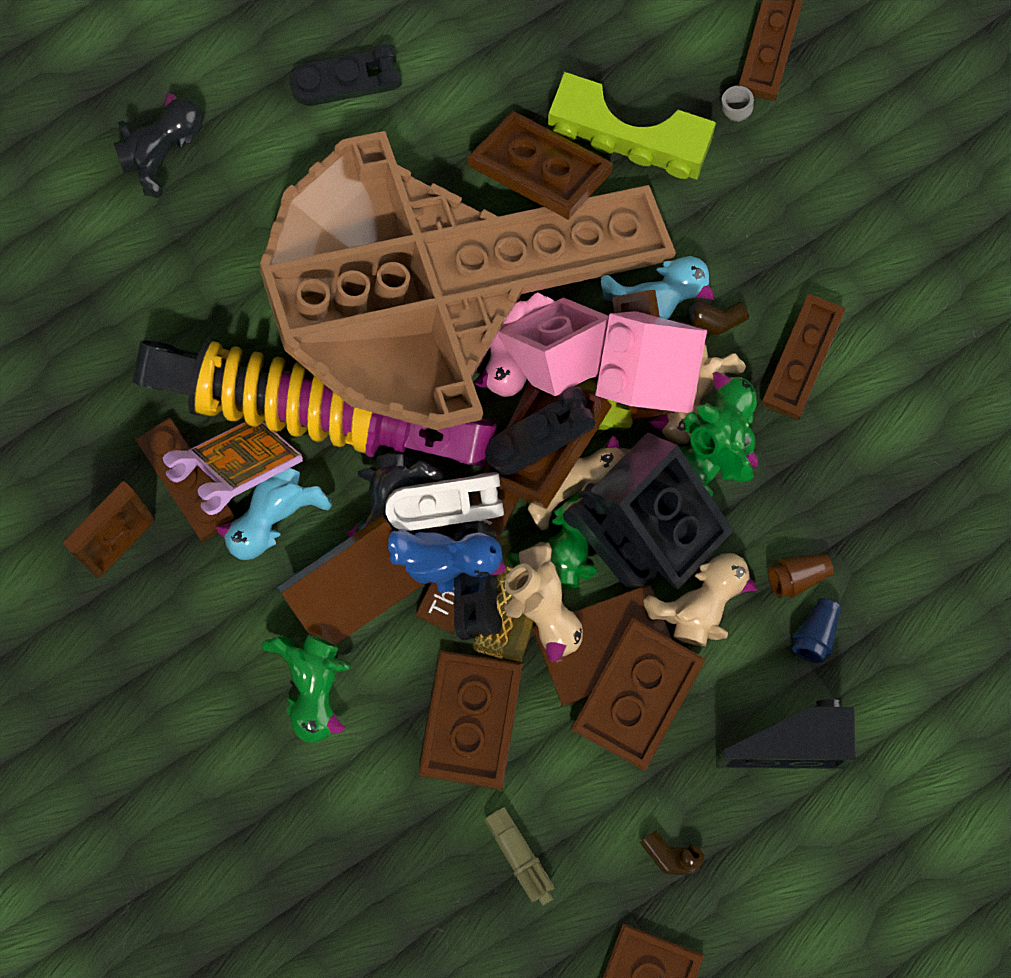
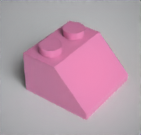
[498,298,609,396]
[595,311,707,413]

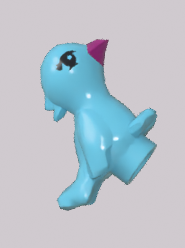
[601,256,713,319]
[216,468,332,560]

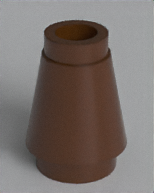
[768,552,833,599]

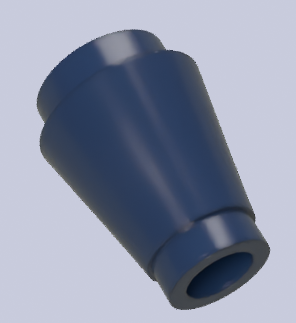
[792,598,841,663]

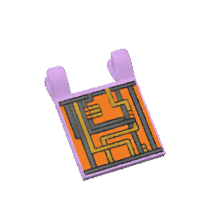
[163,422,303,515]

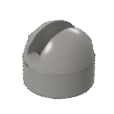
[722,86,754,122]

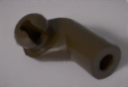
[687,300,749,335]
[640,830,704,875]

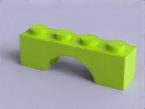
[548,72,716,179]

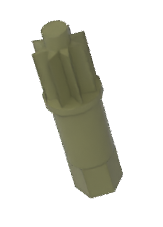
[484,807,555,906]

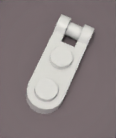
[385,472,504,531]

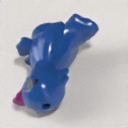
[388,529,506,593]

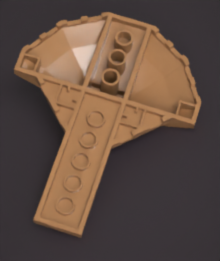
[260,131,676,430]

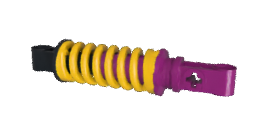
[132,338,497,466]

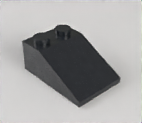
[590,433,734,589]
[716,699,856,769]

